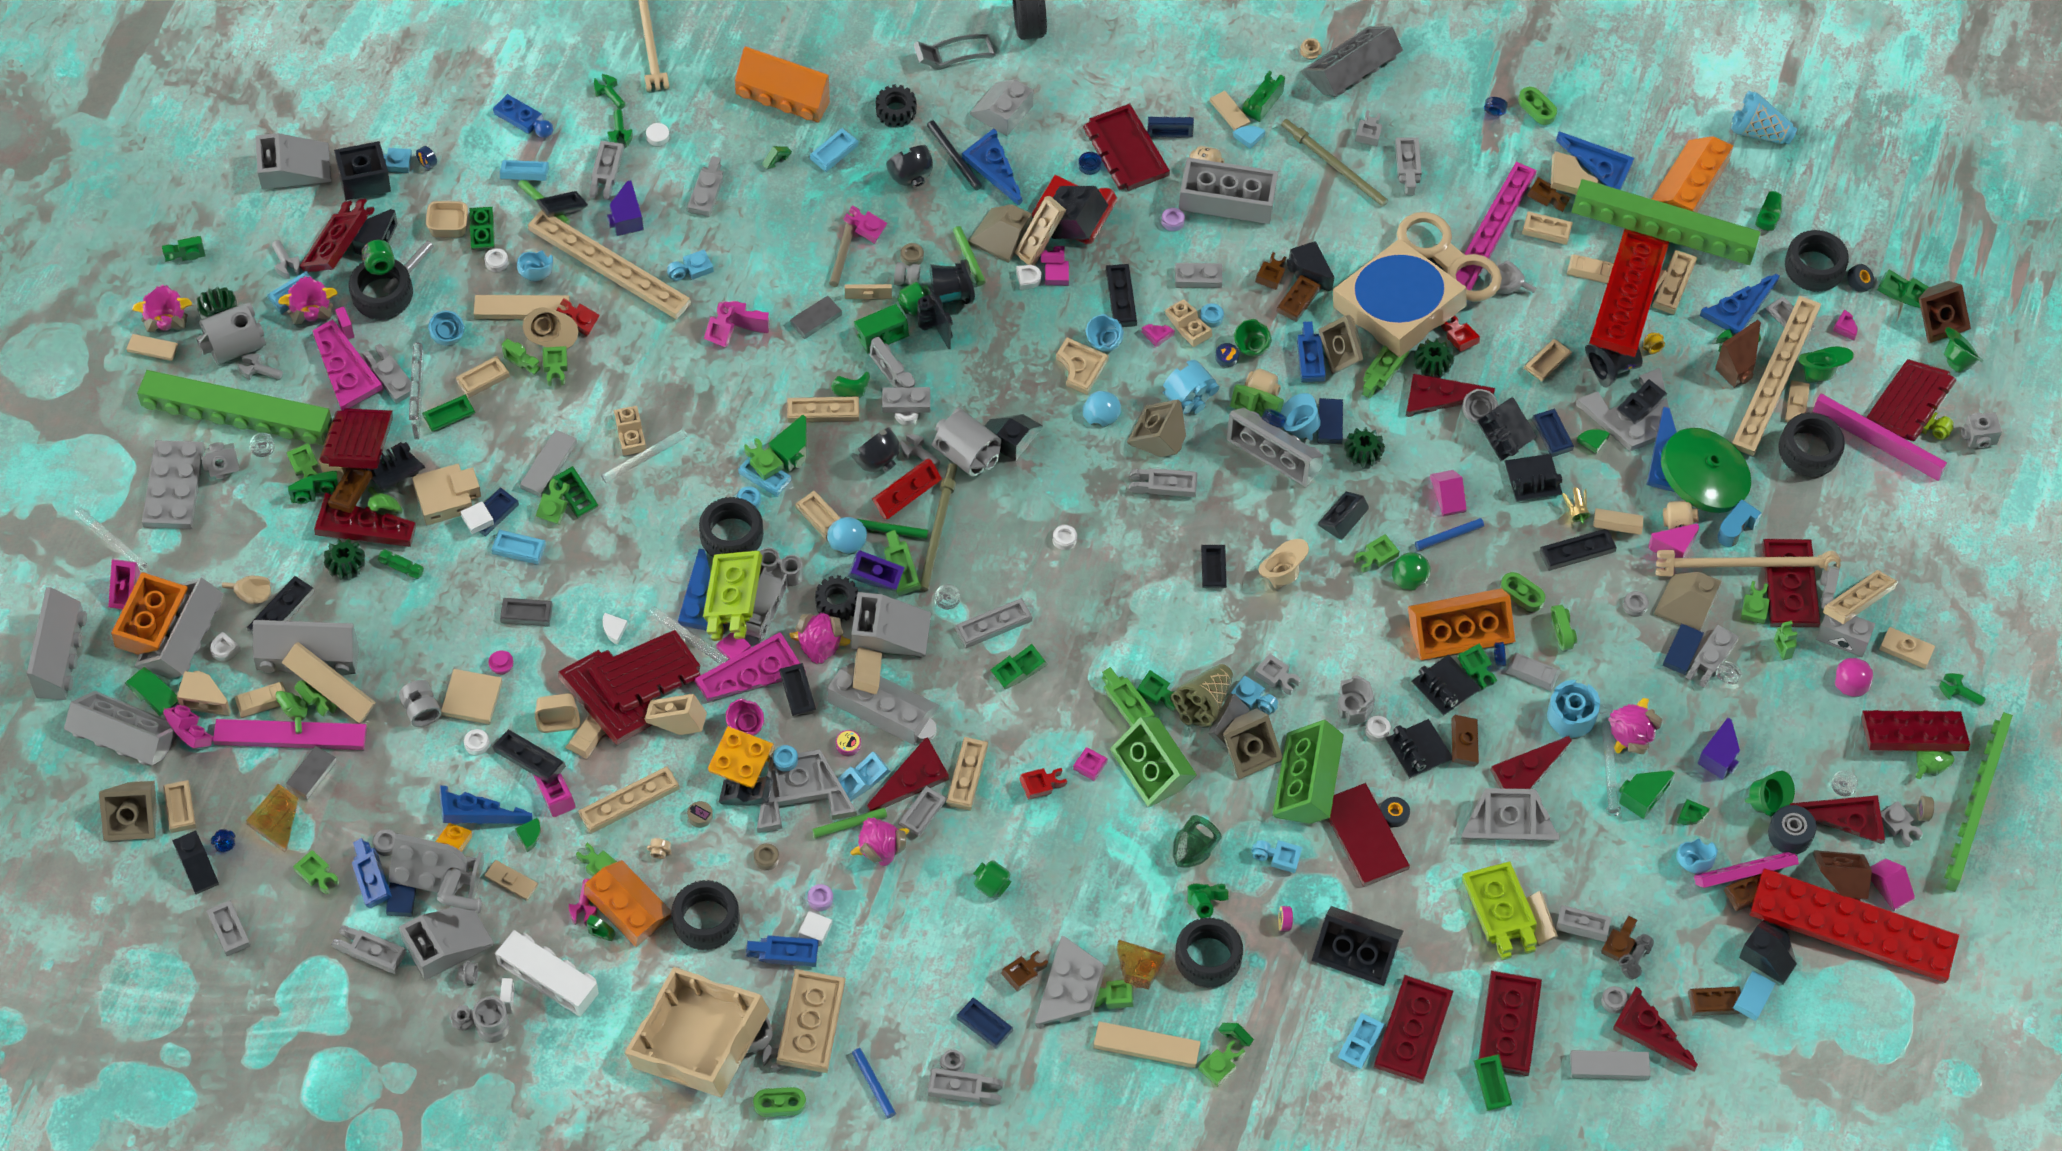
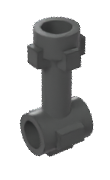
[1618,934,1654,980]

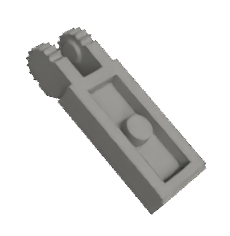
[589,141,624,200]
[869,337,915,388]
[362,343,417,403]
[1129,468,1197,497]
[1686,625,1739,688]
[331,925,407,974]
[928,1068,1004,1105]

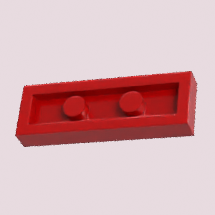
[872,459,942,520]

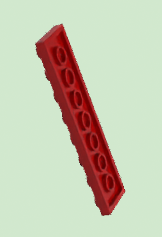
[1589,229,1669,357]
[1750,868,1959,983]

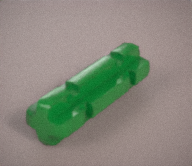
[378,549,424,579]

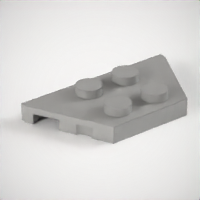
[1461,788,1559,841]
[1035,936,1105,1028]

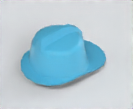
[1281,393,1321,441]

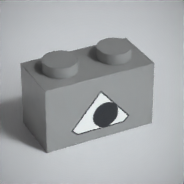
[1816,615,1876,657]

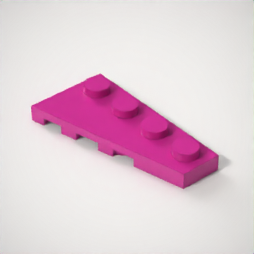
[312,319,383,411]
[695,632,806,702]

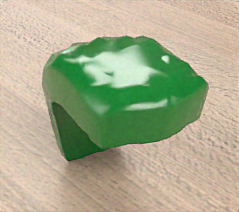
[1755,191,1782,231]
[831,372,870,398]

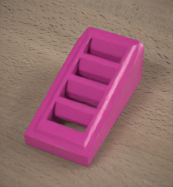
[533,773,576,817]

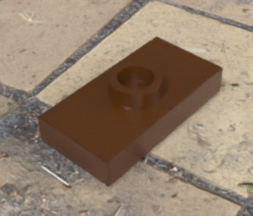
[1276,275,1321,322]
[328,467,373,513]
[1451,714,1479,767]
[1724,874,1761,911]
[1688,986,1742,1016]

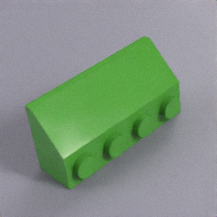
[1272,719,1344,824]

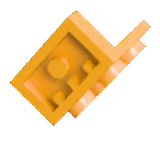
[708,726,775,788]

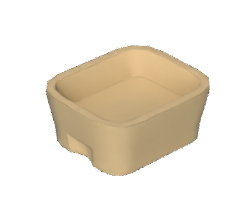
[426,201,468,238]
[535,694,580,733]

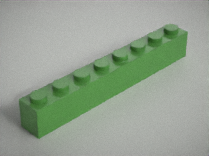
[1571,179,1761,265]
[137,370,332,445]

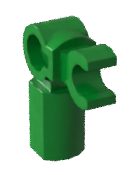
[1187,883,1229,918]

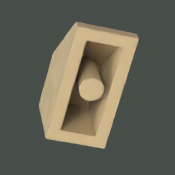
[177,671,231,716]
[645,694,707,735]

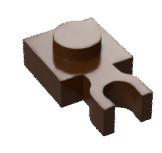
[1527,177,1570,212]
[1255,252,1287,290]
[1001,950,1048,992]

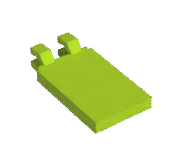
[703,551,763,641]
[1462,861,1537,960]

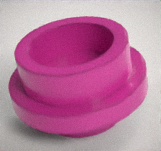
[489,650,514,675]

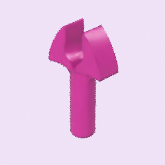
[569,878,597,926]

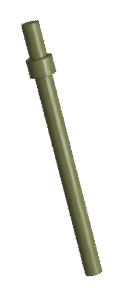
[1281,118,1388,207]
[919,463,957,592]

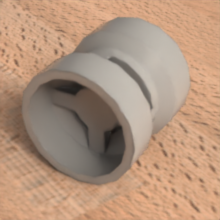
[894,262,921,286]

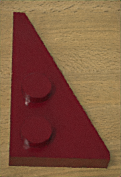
[1406,374,1495,417]
[1490,736,1572,789]
[867,737,949,812]
[1789,795,1885,844]
[1613,987,1698,1072]

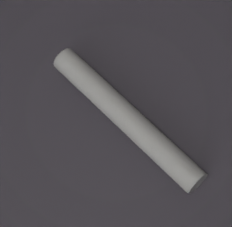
[383,241,434,294]

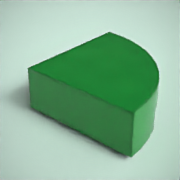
[762,146,792,169]
[1576,429,1610,453]
[1677,799,1710,825]
[515,817,541,852]
[587,914,616,941]
[1218,1023,1254,1046]

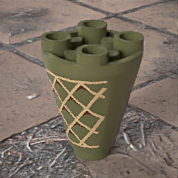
[1171,664,1233,727]

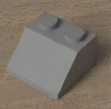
[970,79,1034,136]

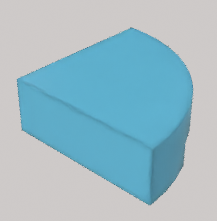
[1233,126,1265,149]

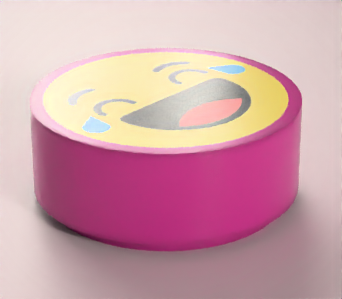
[836,730,861,756]
[1278,906,1293,932]

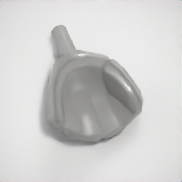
[1490,261,1537,294]

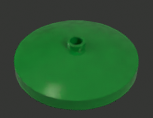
[1661,428,1751,513]

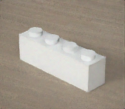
[495,930,599,1017]

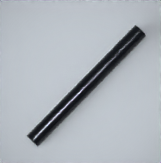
[927,120,982,191]

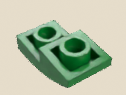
[469,206,495,250]
[288,471,339,504]
[125,667,178,717]

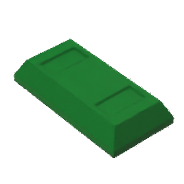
[422,394,475,432]
[1474,1054,1513,1111]

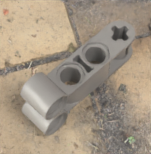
[746,548,803,641]

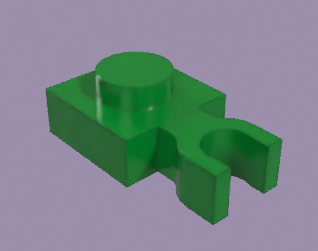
[162,236,206,262]
[1457,643,1498,690]
[1137,670,1175,712]

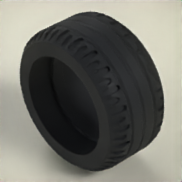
[1012,0,1047,40]
[1785,230,1849,292]
[349,259,413,320]
[1778,412,1845,477]
[699,497,764,558]
[671,880,740,950]
[1175,917,1243,988]

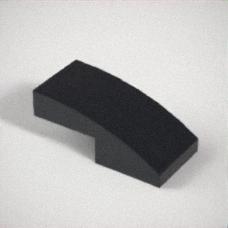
[1617,379,1667,424]
[719,776,774,805]

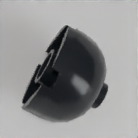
[886,145,933,188]
[852,427,900,473]

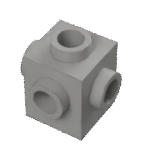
[1962,412,2002,448]
[201,442,239,479]

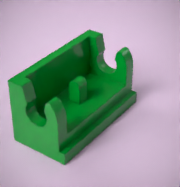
[1241,71,1285,122]
[854,304,910,354]

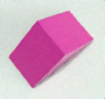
[1430,470,1467,517]
[1648,523,1699,558]
[108,559,141,609]
[1870,858,1915,911]

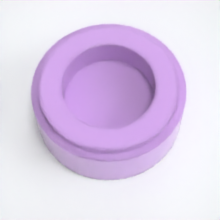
[1161,208,1185,231]
[808,884,833,911]

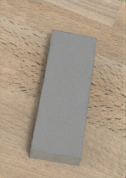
[520,429,577,498]
[955,598,1032,648]
[1570,1050,1650,1080]

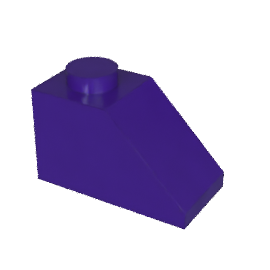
[607,180,644,236]
[847,550,905,590]
[1698,717,1740,780]

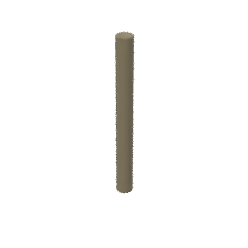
[829,207,860,287]

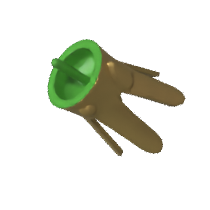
[1562,487,1590,524]

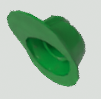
[1944,327,1983,373]
[1798,346,1854,383]
[1745,770,1795,817]

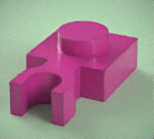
[843,205,887,244]
[704,302,736,347]

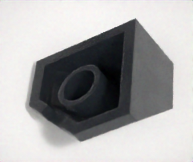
[985,414,1043,461]
[1739,920,1797,985]

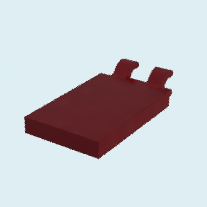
[299,199,375,272]

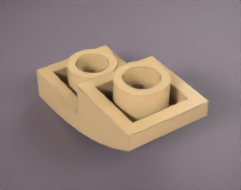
[1165,299,1213,347]
[614,406,647,456]

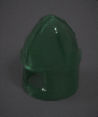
[1172,815,1222,868]

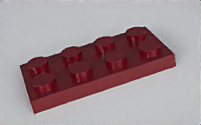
[1861,710,1970,751]

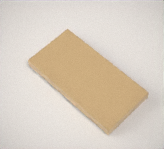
[776,969,846,1073]

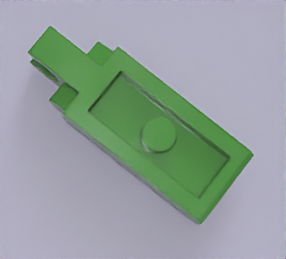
[1362,345,1409,398]
[884,530,922,596]
[1102,667,1155,726]

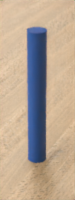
[1415,518,1484,551]
[852,1048,896,1119]

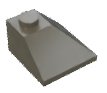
[968,204,1032,263]
[1318,315,1363,374]
[1127,399,1186,457]
[1654,572,1722,631]
[1223,709,1283,779]
[99,781,157,841]

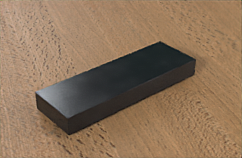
[1106,264,1137,327]
[1539,529,1617,571]
[247,576,315,634]
[492,729,566,784]

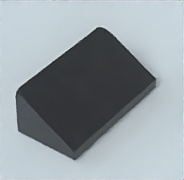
[1318,491,1369,540]

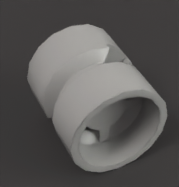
[398,680,442,727]
[472,997,510,1043]

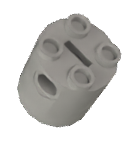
[196,303,266,365]
[932,407,1001,476]

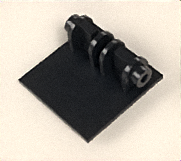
[918,287,953,349]
[1477,397,1537,461]
[365,442,425,490]
[1504,453,1562,502]
[1411,654,1481,716]
[1385,719,1452,779]

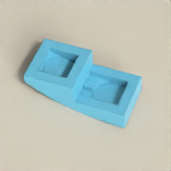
[838,752,891,801]
[1733,970,1775,1021]
[1338,1013,1385,1069]

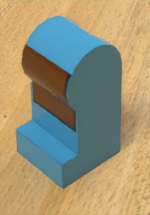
[1718,500,1762,547]

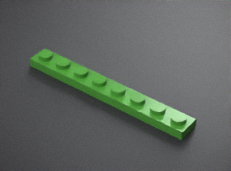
[1944,712,2013,892]

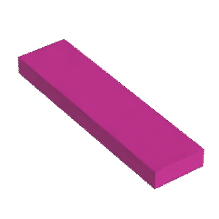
[1694,852,1799,888]

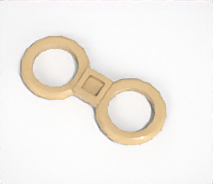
[1397,212,1502,302]

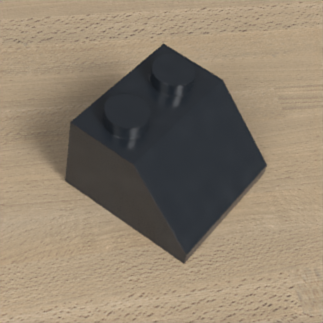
[334,141,391,201]

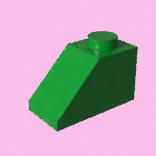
[768,414,807,473]
[1619,770,1675,819]

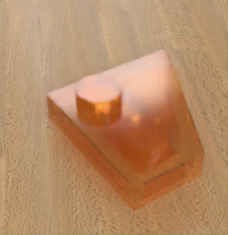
[246,784,298,852]
[1116,940,1166,990]

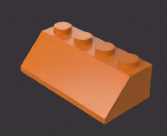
[735,46,830,123]
[1652,136,1734,212]
[1408,588,1516,660]

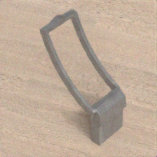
[913,34,996,69]

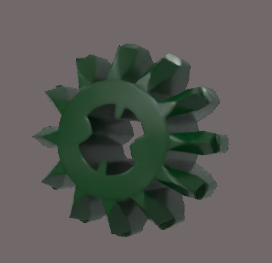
[196,287,237,320]
[1414,338,1455,378]
[1344,427,1385,468]
[324,538,365,580]

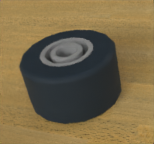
[1768,805,1817,854]

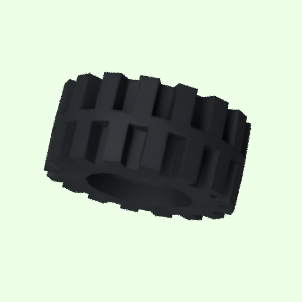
[876,84,917,128]
[815,575,859,622]

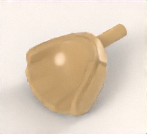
[222,575,271,604]

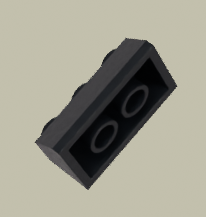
[1311,906,1404,986]

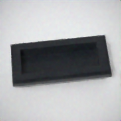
[536,191,588,217]
[1201,545,1227,588]
[779,663,816,716]

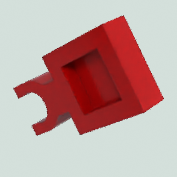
[556,298,600,337]
[1441,315,1480,352]
[1019,768,1067,800]

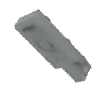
[1395,137,1422,195]
[687,156,723,217]

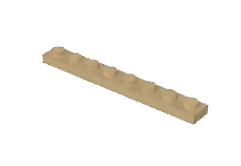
[528,210,691,320]
[1732,296,1821,456]

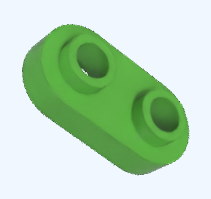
[1518,87,1557,125]
[1500,572,1545,612]
[1551,604,1577,651]
[753,1087,806,1117]

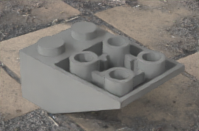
[255,133,331,189]
[851,592,931,657]
[399,907,494,980]

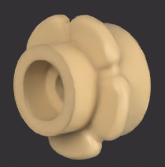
[1300,38,1322,59]
[647,838,671,859]

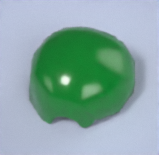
[1234,319,1272,357]
[1392,552,1431,591]

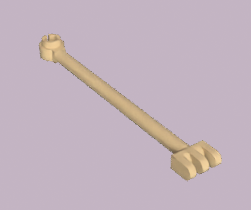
[638,0,669,92]
[1656,550,1841,576]

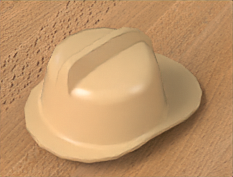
[523,307,578,349]
[1258,539,1309,589]

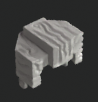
[1337,675,1375,725]

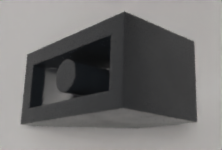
[351,209,398,255]
[1287,241,1334,291]
[172,830,219,895]

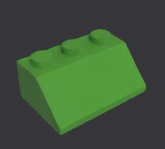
[1110,717,1197,807]

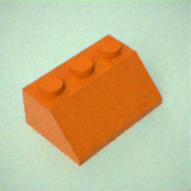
[111,572,188,654]
[584,860,672,947]

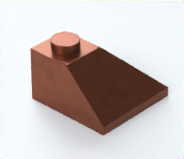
[1919,281,1971,343]
[1715,320,1761,388]
[1813,850,1872,901]

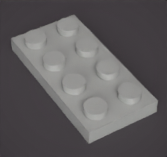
[142,440,205,529]

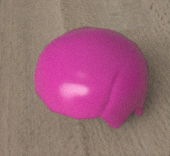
[1835,658,1873,697]
[726,698,764,736]

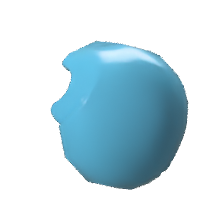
[517,250,553,282]
[428,310,465,346]
[1086,314,1124,352]
[1083,391,1121,427]
[827,517,867,554]
[1676,838,1718,874]

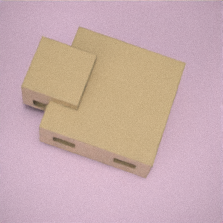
[412,463,481,526]

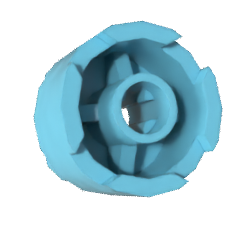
[1163,360,1219,414]
[1547,680,1600,738]

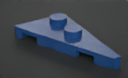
[962,128,1023,206]
[1556,131,1634,190]
[1700,274,1780,334]
[1646,407,1677,493]
[678,548,725,634]
[439,785,532,824]

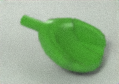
[368,487,403,514]
[276,691,308,734]
[1915,751,1954,779]

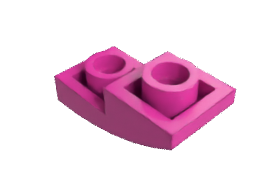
[723,301,770,333]
[163,705,213,748]

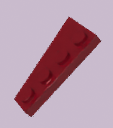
[314,493,416,547]

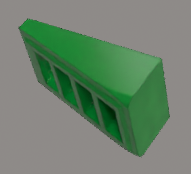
[552,466,599,518]

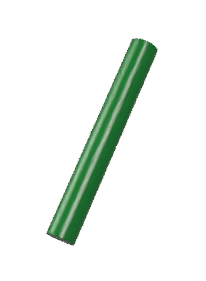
[857,519,929,539]

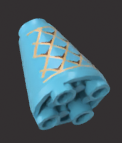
[1731,91,1797,145]

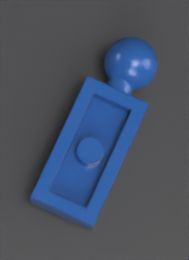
[493,94,553,138]

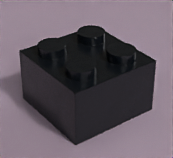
[1051,186,1108,239]

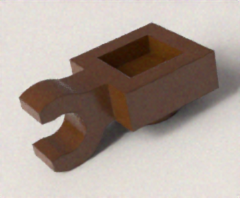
[1601,915,1638,962]

